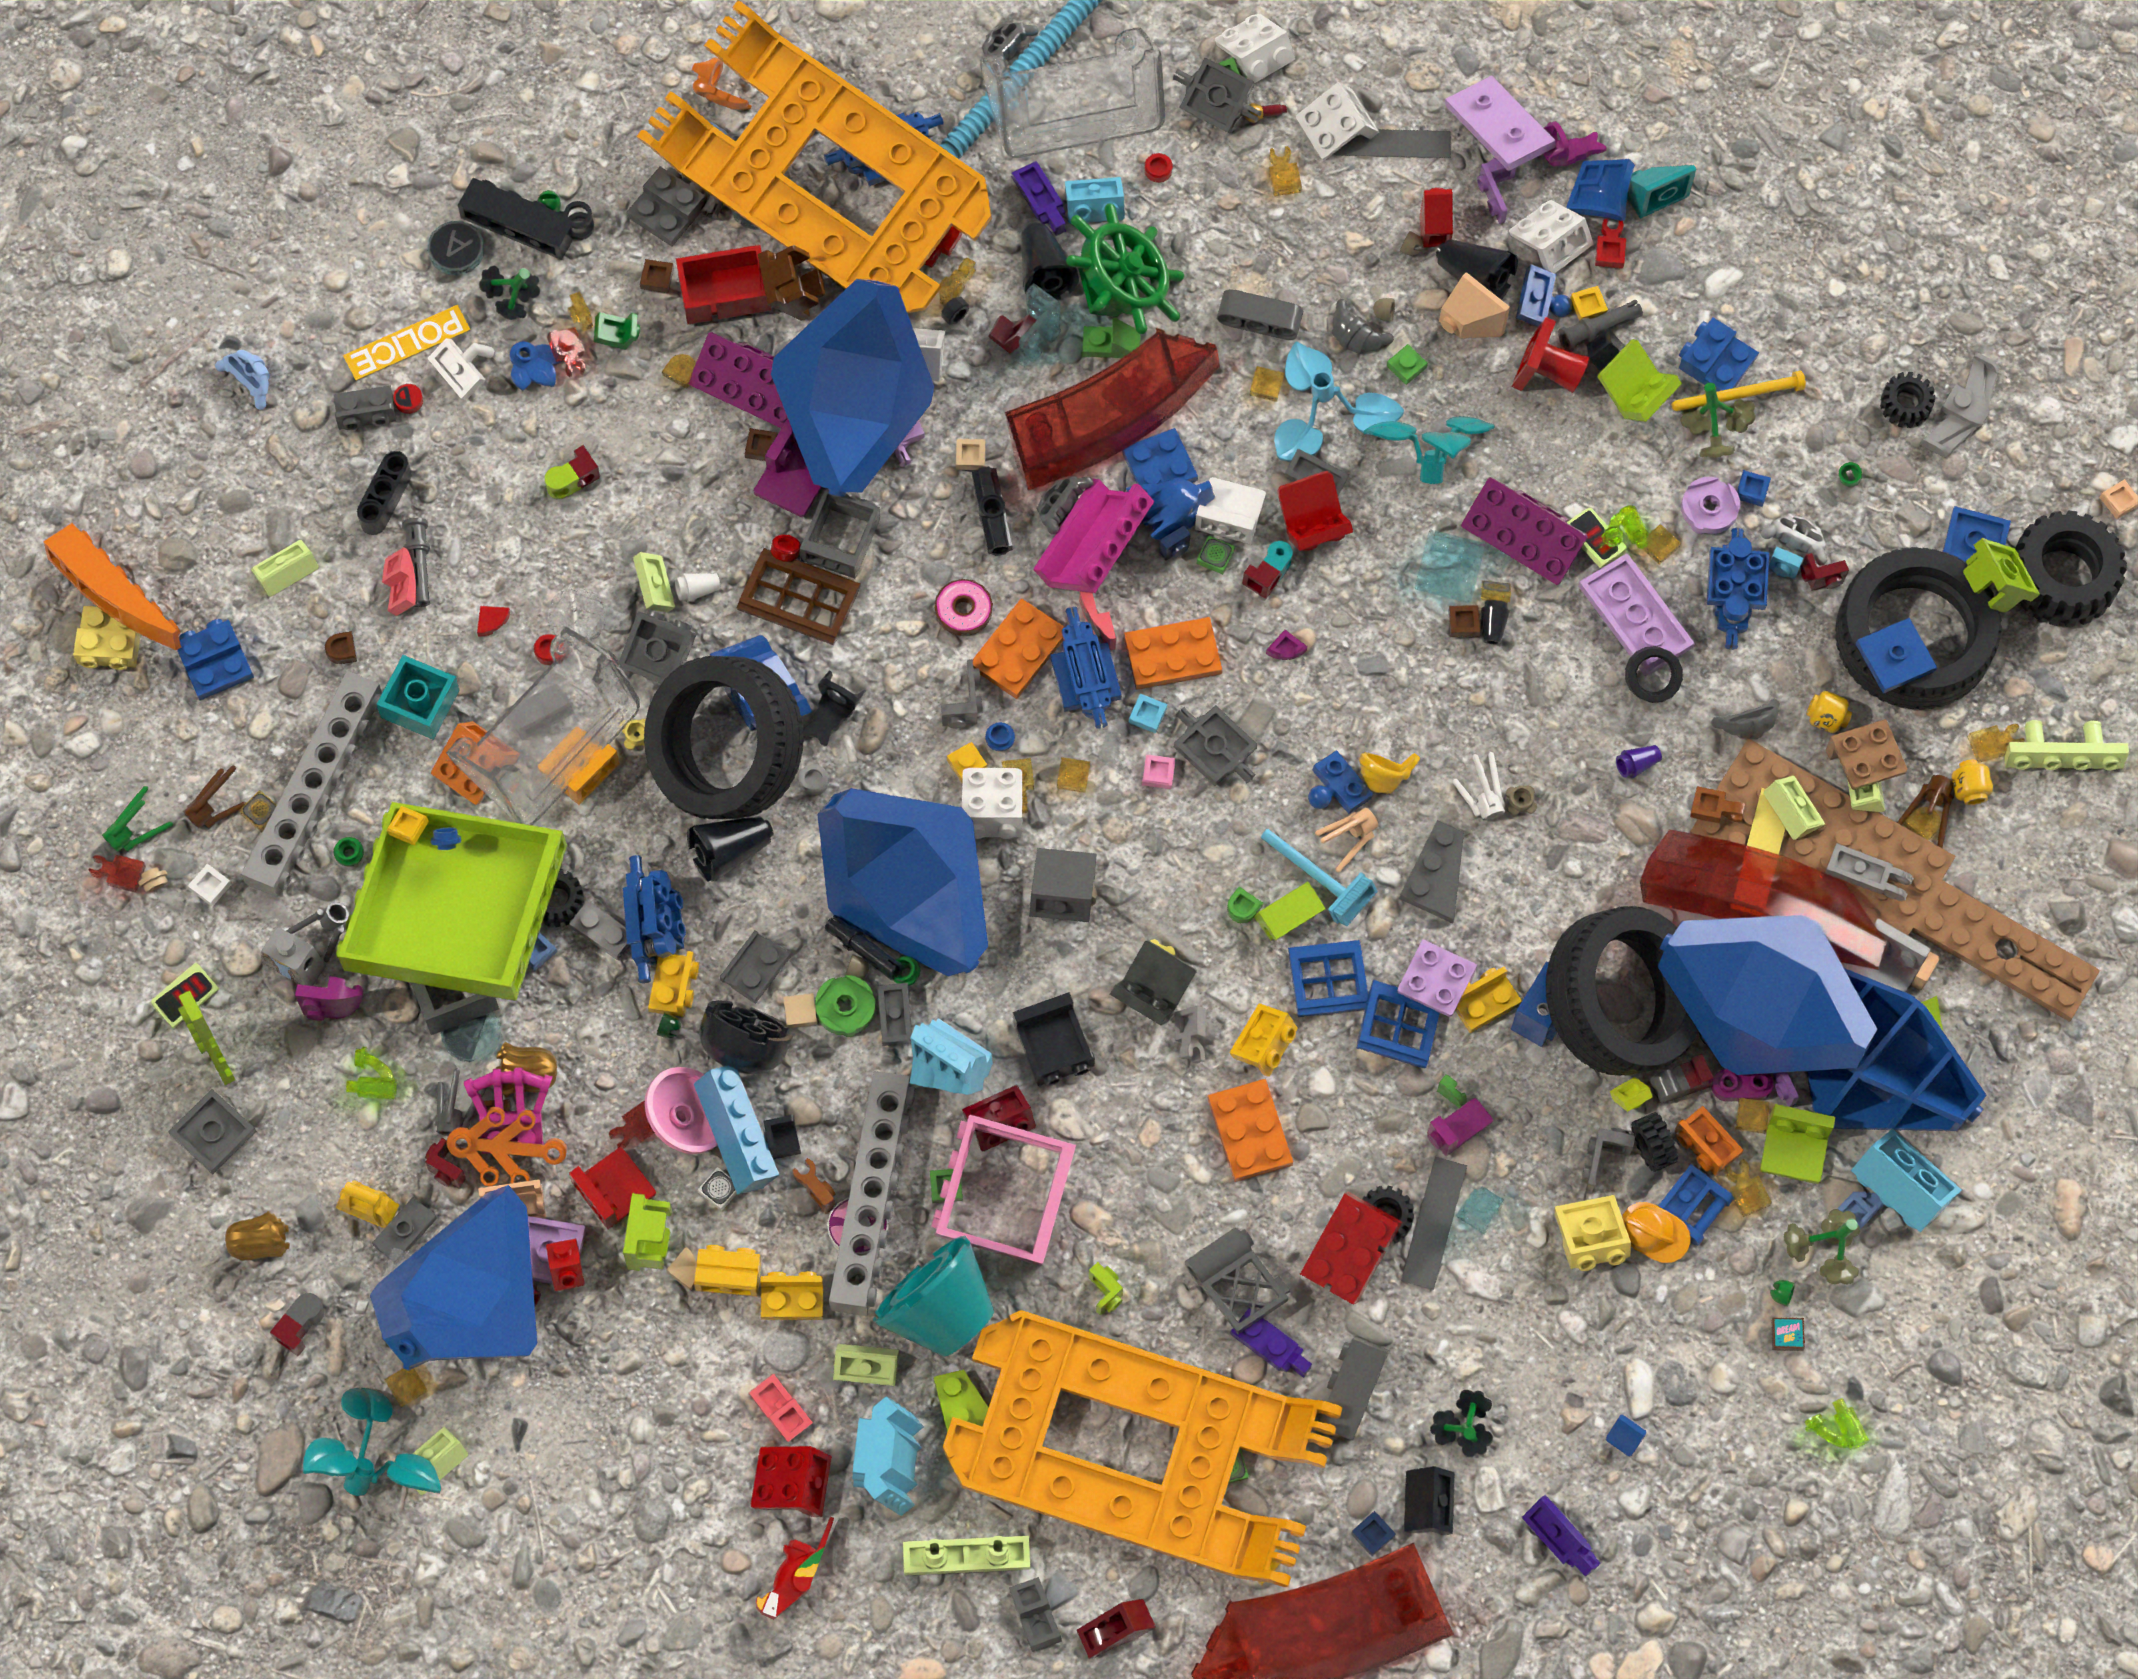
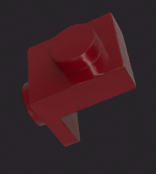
[988,314,1038,354]
[1800,553,1849,591]
[425,1138,466,1189]

